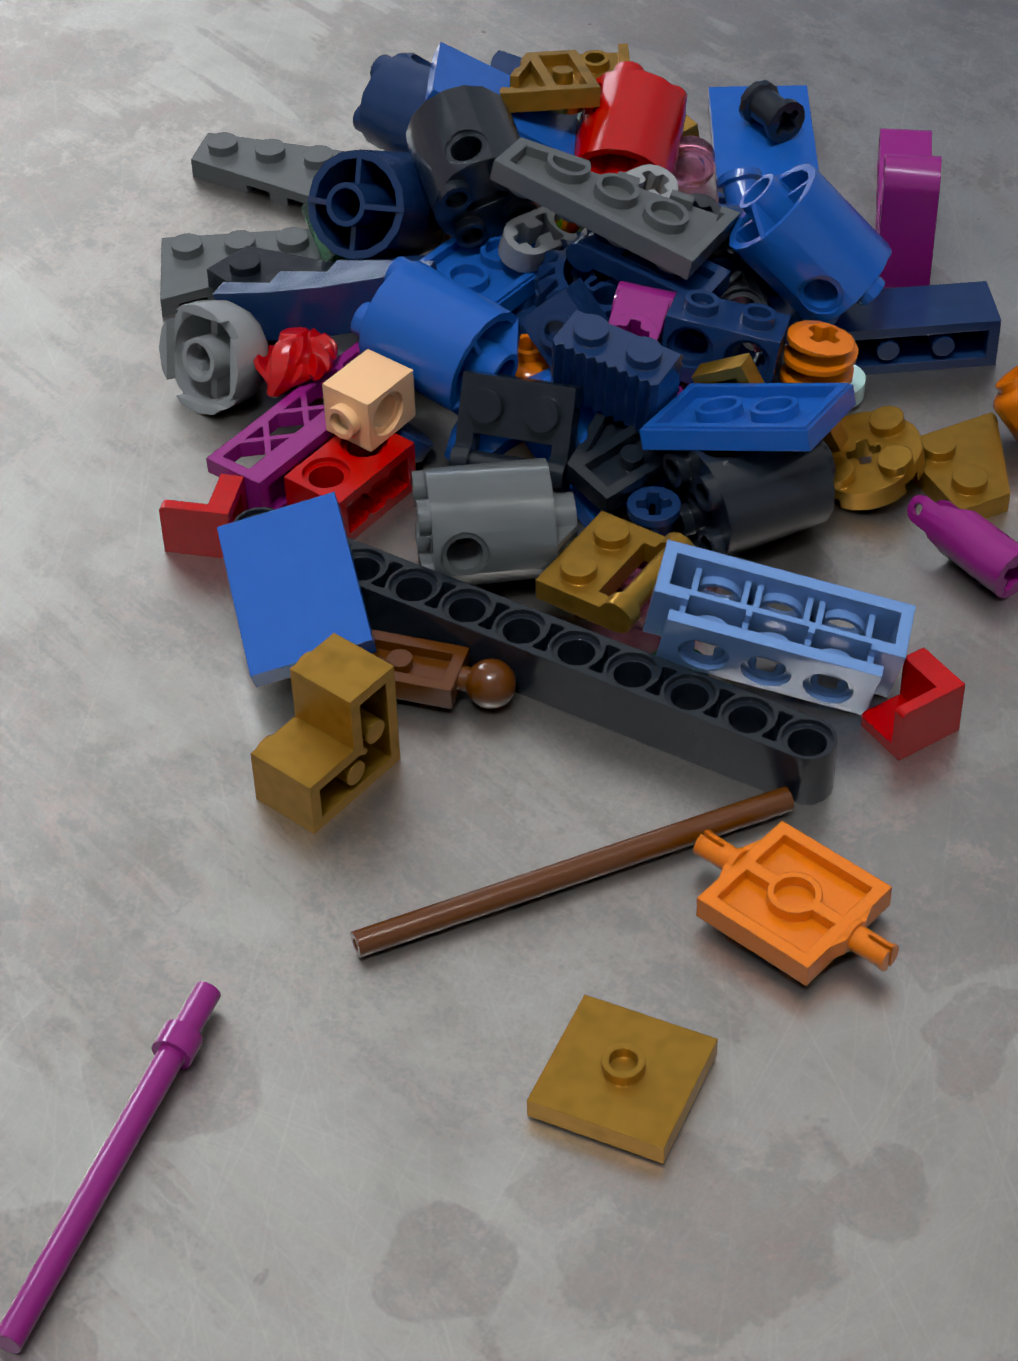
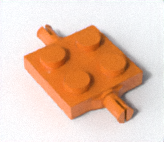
[693,821,899,986]

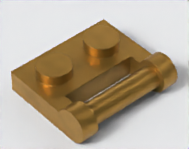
[536,511,693,634]

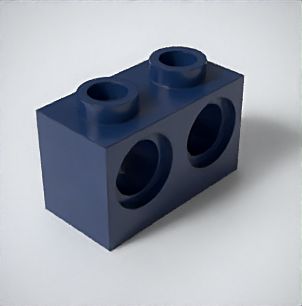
[661,289,791,384]

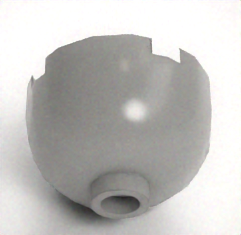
[159,300,269,415]

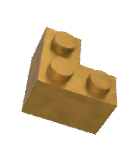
[250,633,401,834]

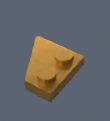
[499,49,600,115]

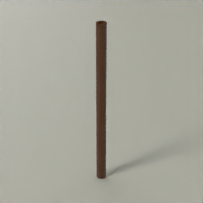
[350,786,794,958]

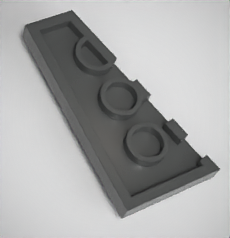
[191,132,343,206]
[490,137,741,280]

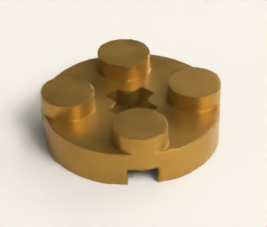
[832,405,926,510]

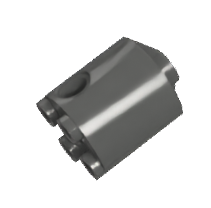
[411,458,578,586]

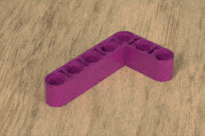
[875,128,942,289]

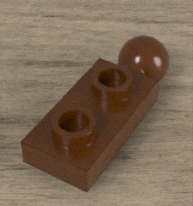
[372,630,516,709]

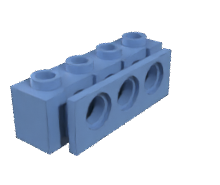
[642,539,916,715]

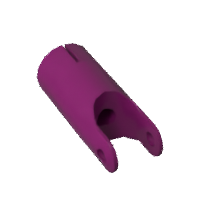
[907,495,1018,598]

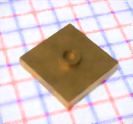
[527,994,718,1164]

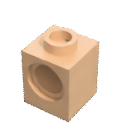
[322,349,416,452]

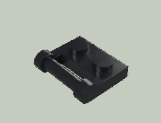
[449,370,583,493]

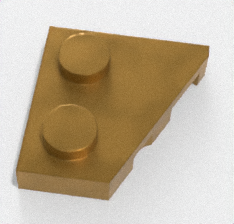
[912,412,1011,519]

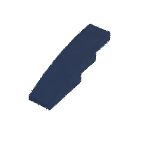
[213,260,437,341]

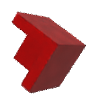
[159,474,248,559]
[861,647,965,761]

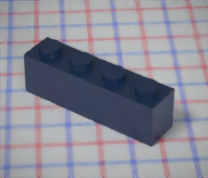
[768,281,1002,375]

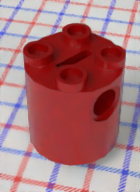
[575,61,687,175]

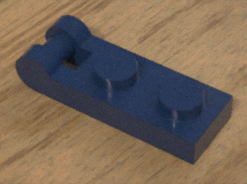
[566,229,731,298]

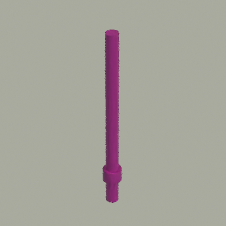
[0,981,221,1354]

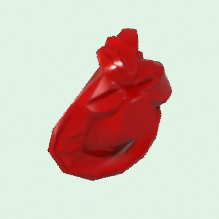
[253,327,338,398]

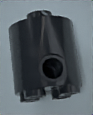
[406,85,538,248]
[663,440,836,556]

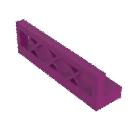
[206,342,360,510]

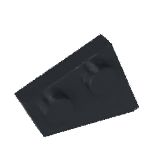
[566,413,675,513]

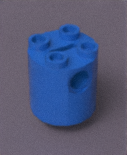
[729,163,892,325]
[351,256,521,415]

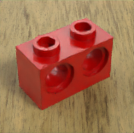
[284,433,416,539]

